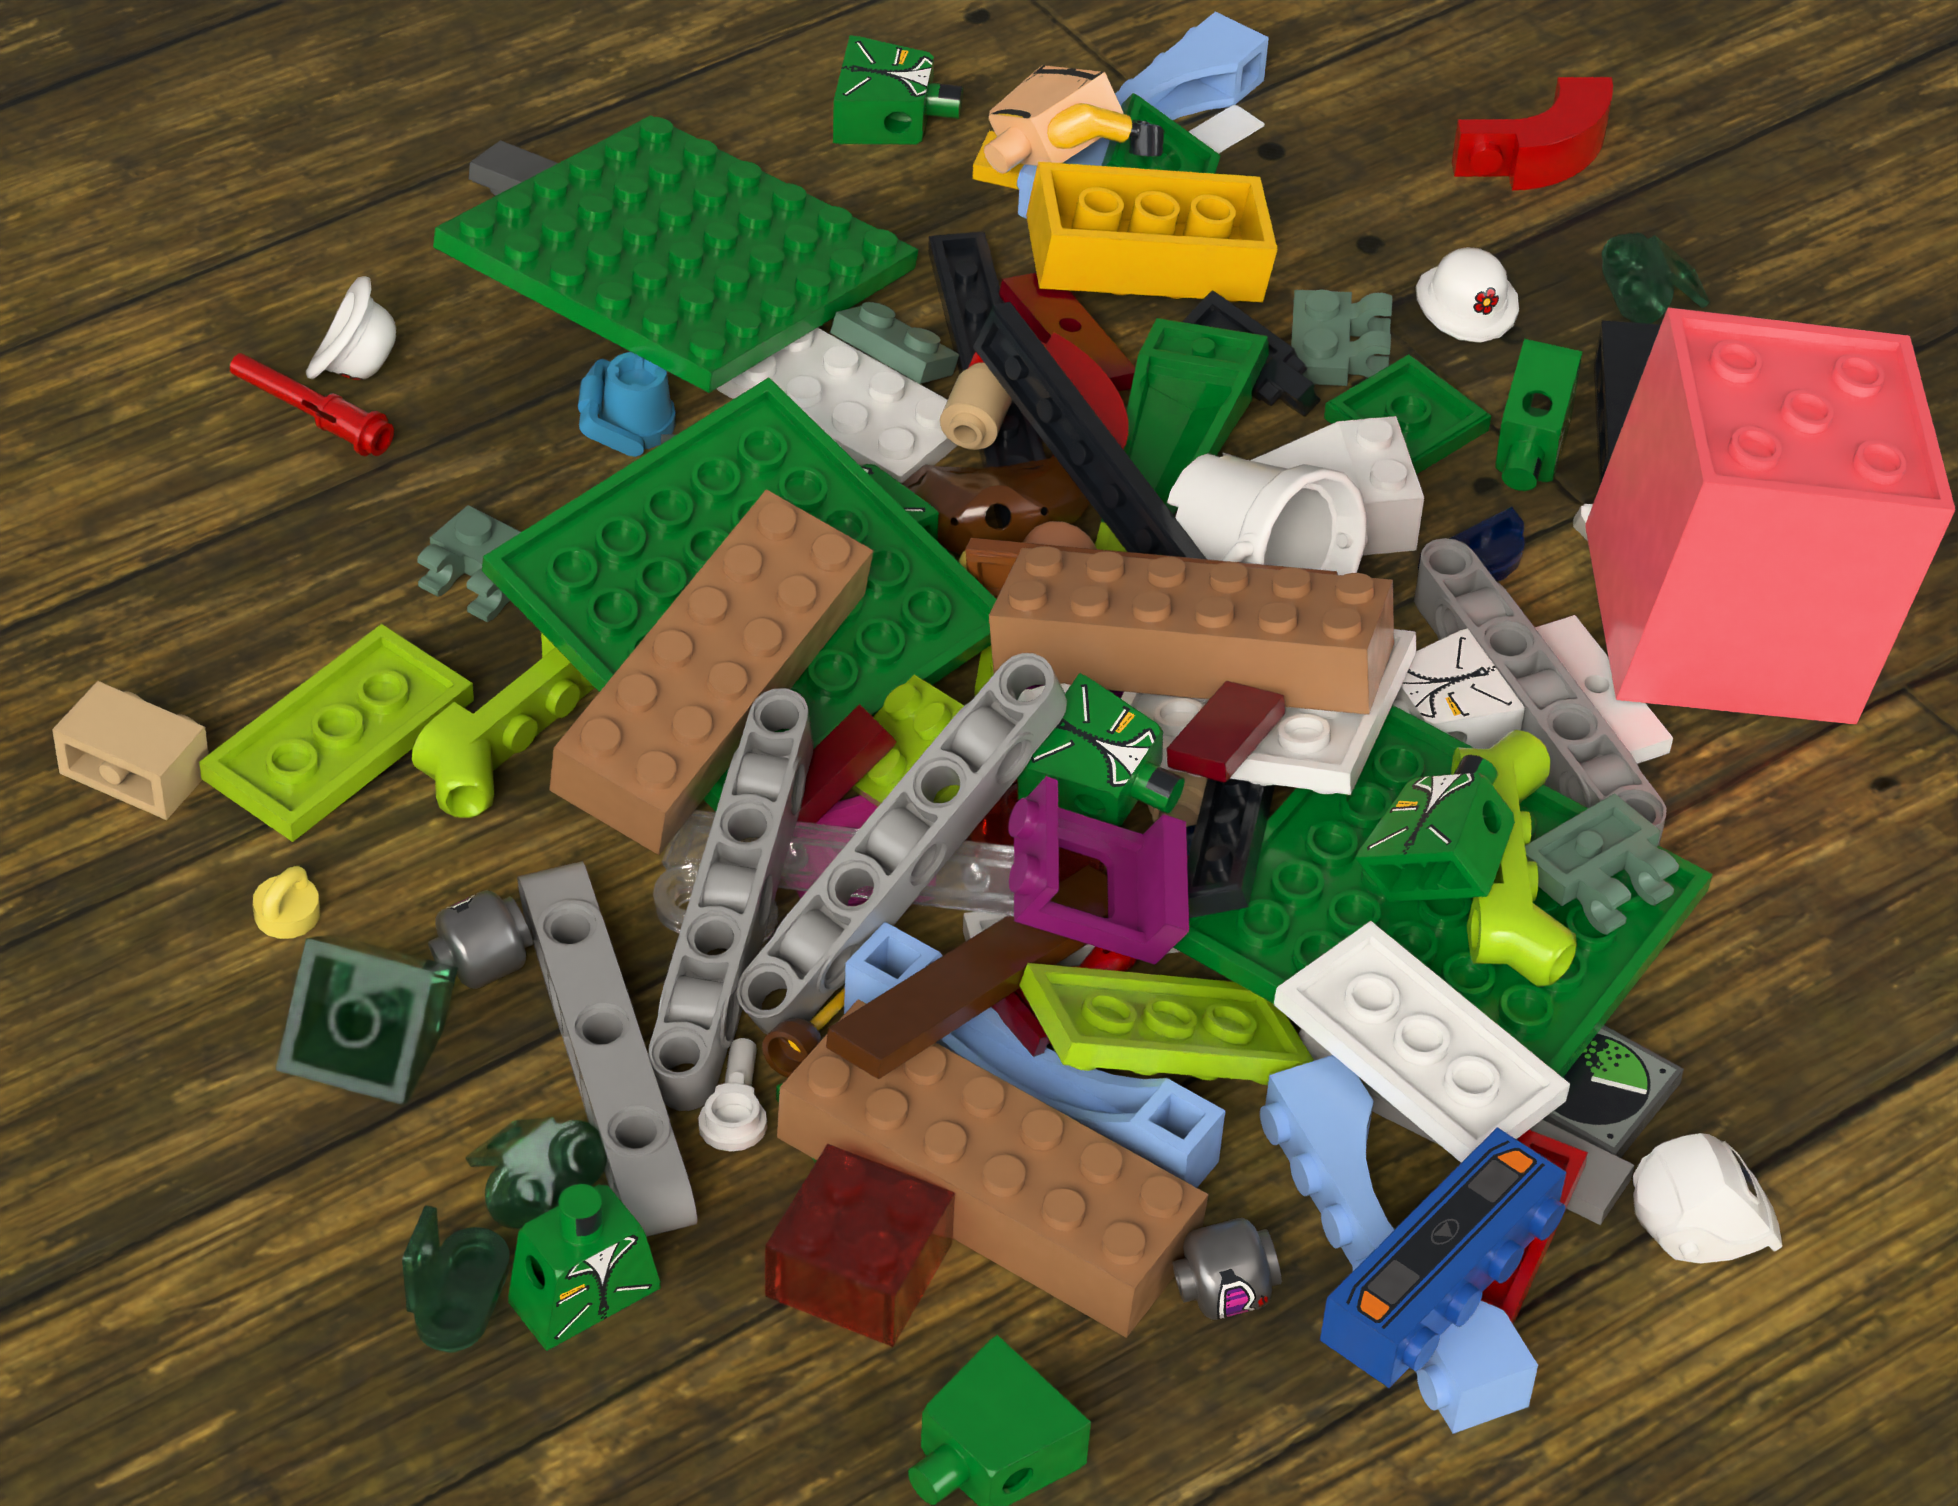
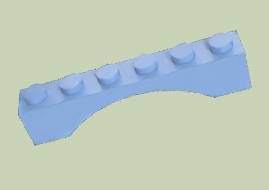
[1017,11,1269,219]
[844,922,1225,1188]
[1260,1055,1538,1433]

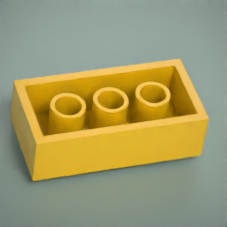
[1026,162,1278,303]

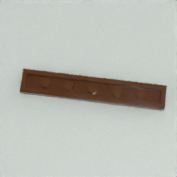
[826,865,1108,1079]

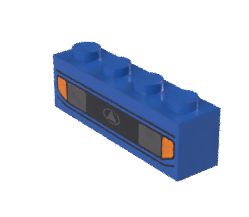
[1320,1127,1566,1388]

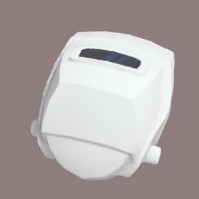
[1633,1133,1783,1264]

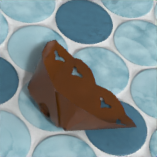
[902,456,1090,555]

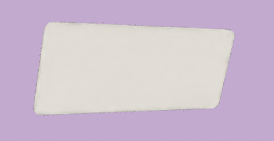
[1188,105,1265,154]

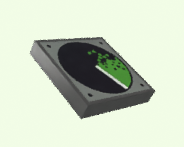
[1542,1025,1684,1158]

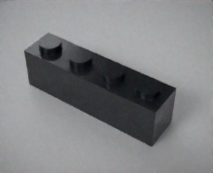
[1594,320,1661,487]

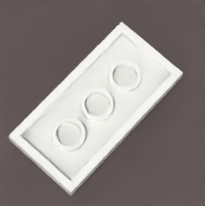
[717,328,958,484]
[1274,921,1570,1163]

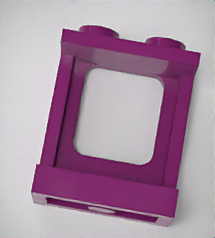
[1009,776,1189,964]

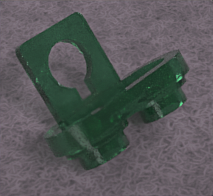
[1602,232,1710,324]
[465,1117,607,1230]
[402,1205,510,1352]

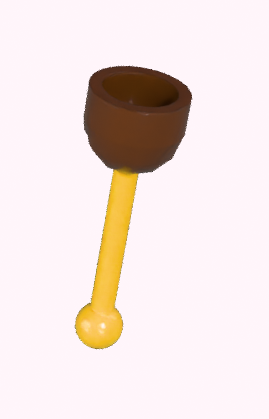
[762,987,845,1078]

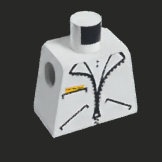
[1392,628,1525,749]

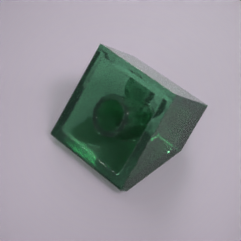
[275,934,458,1105]

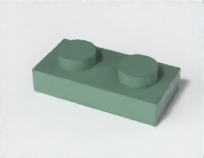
[830,302,959,384]

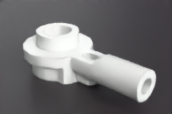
[698,1038,767,1152]

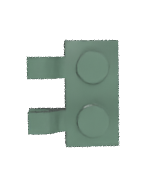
[1291,290,1392,386]
[417,505,521,622]
[1525,793,1679,935]

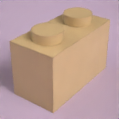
[52,681,208,820]

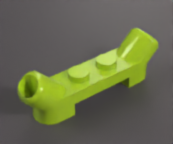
[412,633,595,818]
[1451,730,1577,987]

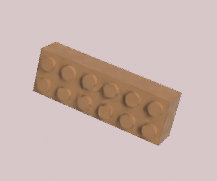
[549,489,874,855]
[989,546,1394,715]
[777,999,1209,1338]

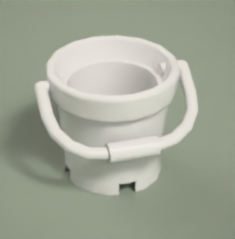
[1167,453,1368,575]

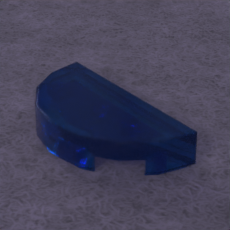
[1418,507,1525,582]

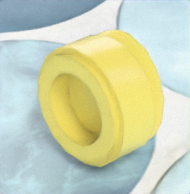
[253,866,320,939]

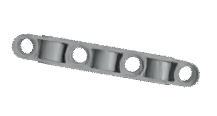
[1414,538,1667,845]
[736,653,1067,1034]
[648,688,814,1111]
[517,861,697,1237]

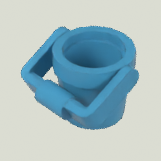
[578,352,675,457]

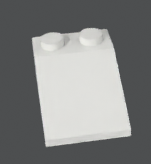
[1250,416,1424,555]

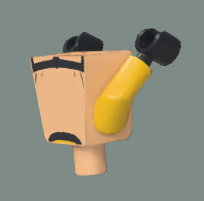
[984,65,1164,174]

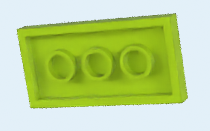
[199,624,474,842]
[1019,963,1314,1085]

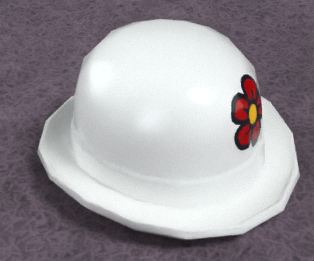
[1415,247,1519,343]
[306,276,396,380]

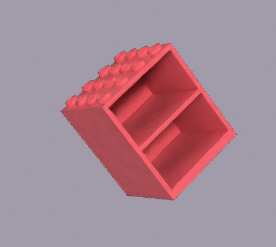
[1585,308,1956,725]

